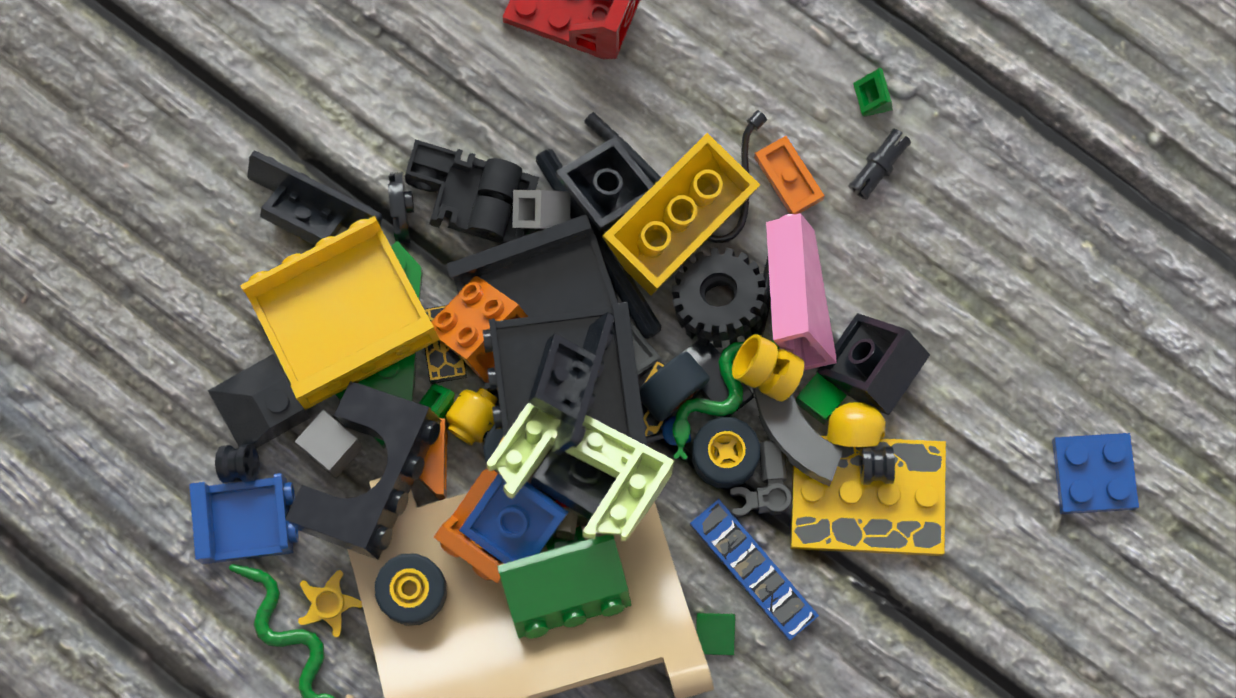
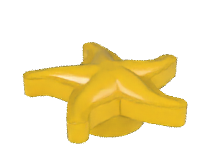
[298,570,363,638]

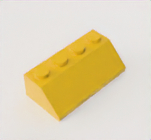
[603,133,760,296]

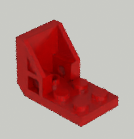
[502,0,641,59]

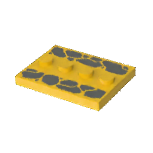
[790,436,946,556]

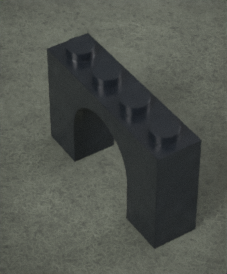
[285,381,441,560]

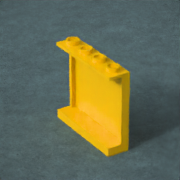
[240,216,440,410]

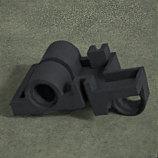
[405,139,539,244]

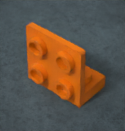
[431,276,528,383]

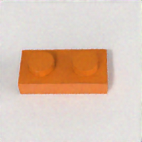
[754,136,825,214]

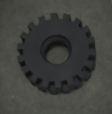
[672,247,768,348]

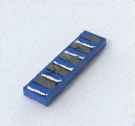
[690,499,819,641]

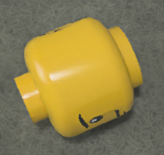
[446,387,498,446]

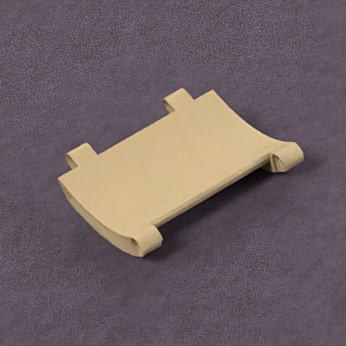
[347,474,714,698]

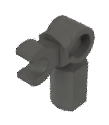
[730,441,792,517]

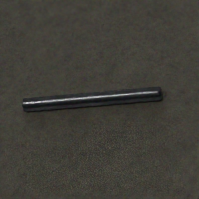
[536,148,662,339]

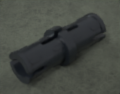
[848,128,911,200]

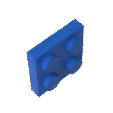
[1052,433,1139,514]
[459,473,569,563]

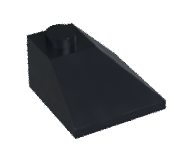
[208,354,310,449]

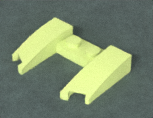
[487,403,674,541]

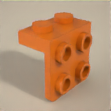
[434,469,504,583]

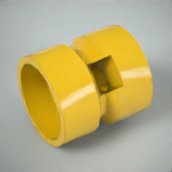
[732,334,804,402]

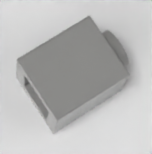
[512,190,571,229]

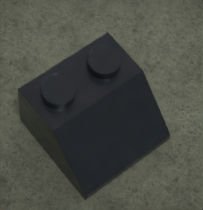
[555,137,654,231]
[816,313,930,415]

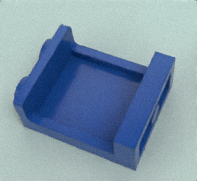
[189,473,299,564]

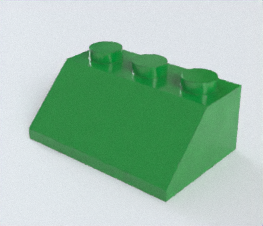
[497,534,632,639]

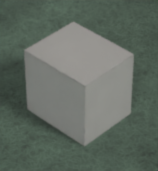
[295,410,363,479]

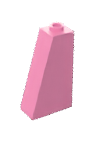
[766,213,837,371]

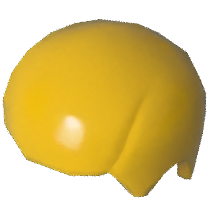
[827,402,886,447]

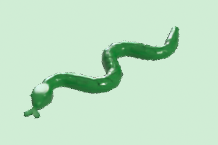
[672,341,780,460]
[229,564,335,698]

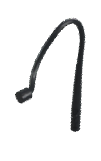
[584,110,767,243]

